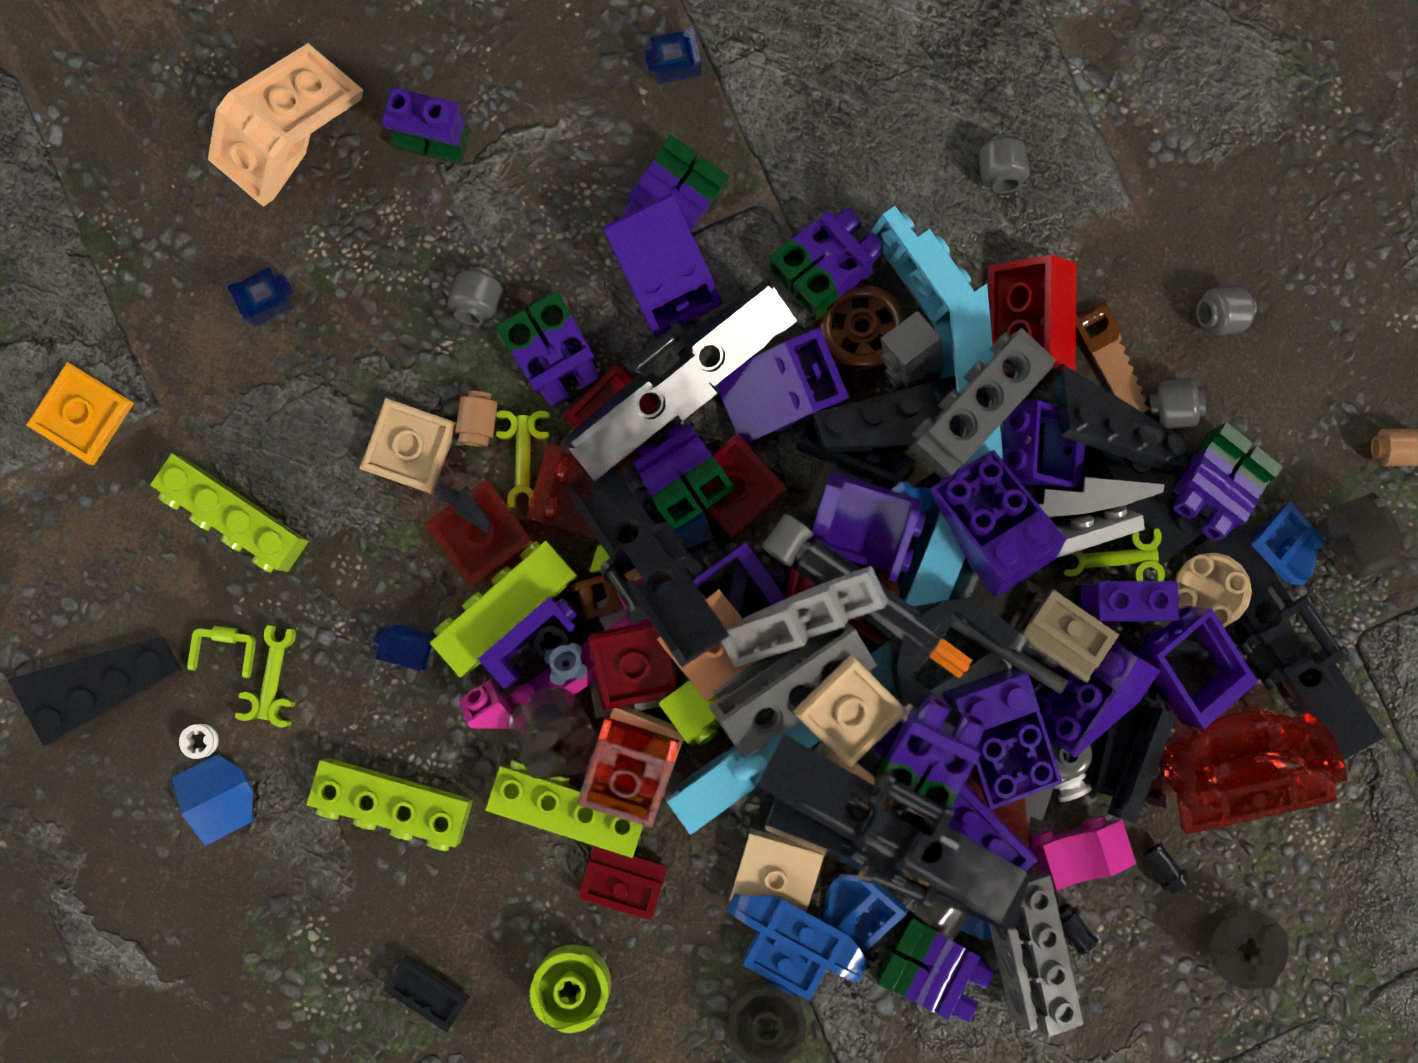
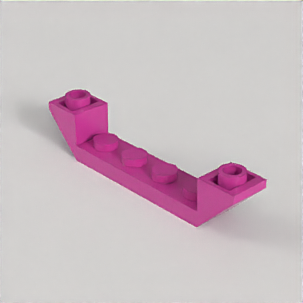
[458,578,650,729]

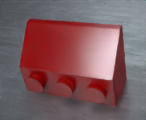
[988,254,1077,378]

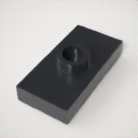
[383,955,470,1032]

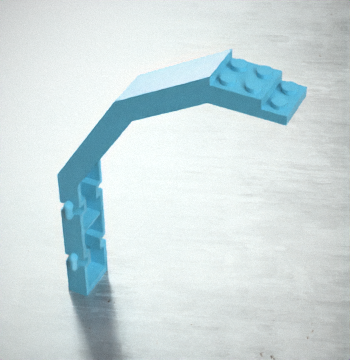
[663,206,1003,835]

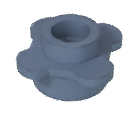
[545,643,587,685]

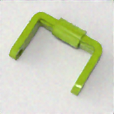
[188,626,256,678]

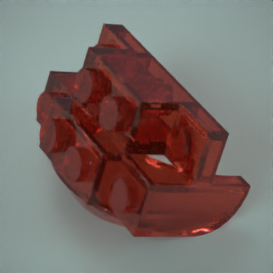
[1162,711,1348,835]

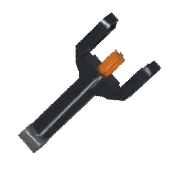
[762,514,1030,727]

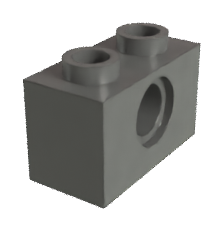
[881,311,945,389]

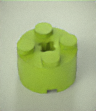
[530,944,611,1033]

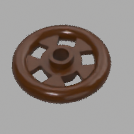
[818,283,907,369]

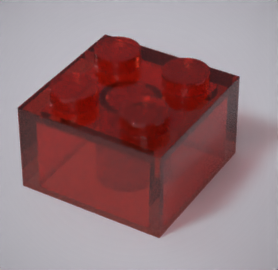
[424,479,535,588]
[577,716,679,828]

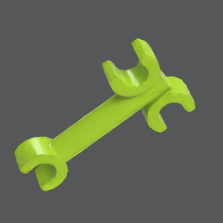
[496,410,550,508]
[1063,528,1165,581]
[235,625,296,728]

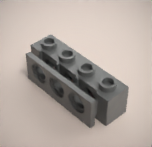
[909,328,1056,479]
[708,622,877,758]
[989,866,1084,1037]

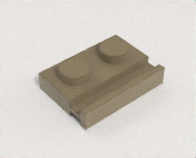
[1021,590,1119,682]

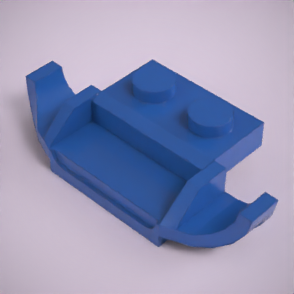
[726,893,868,1001]

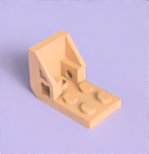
[208,43,364,207]

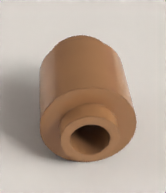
[455,391,498,447]
[1371,429,1418,466]

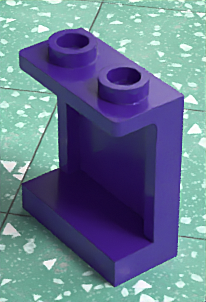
[809,472,926,582]
[1077,581,1179,622]
[478,597,580,689]

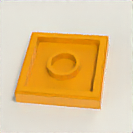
[26,362,134,466]

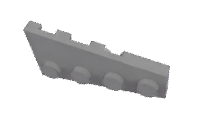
[1053,506,1145,557]

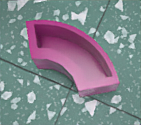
[1025,816,1136,891]

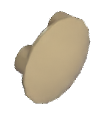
[1175,552,1252,627]

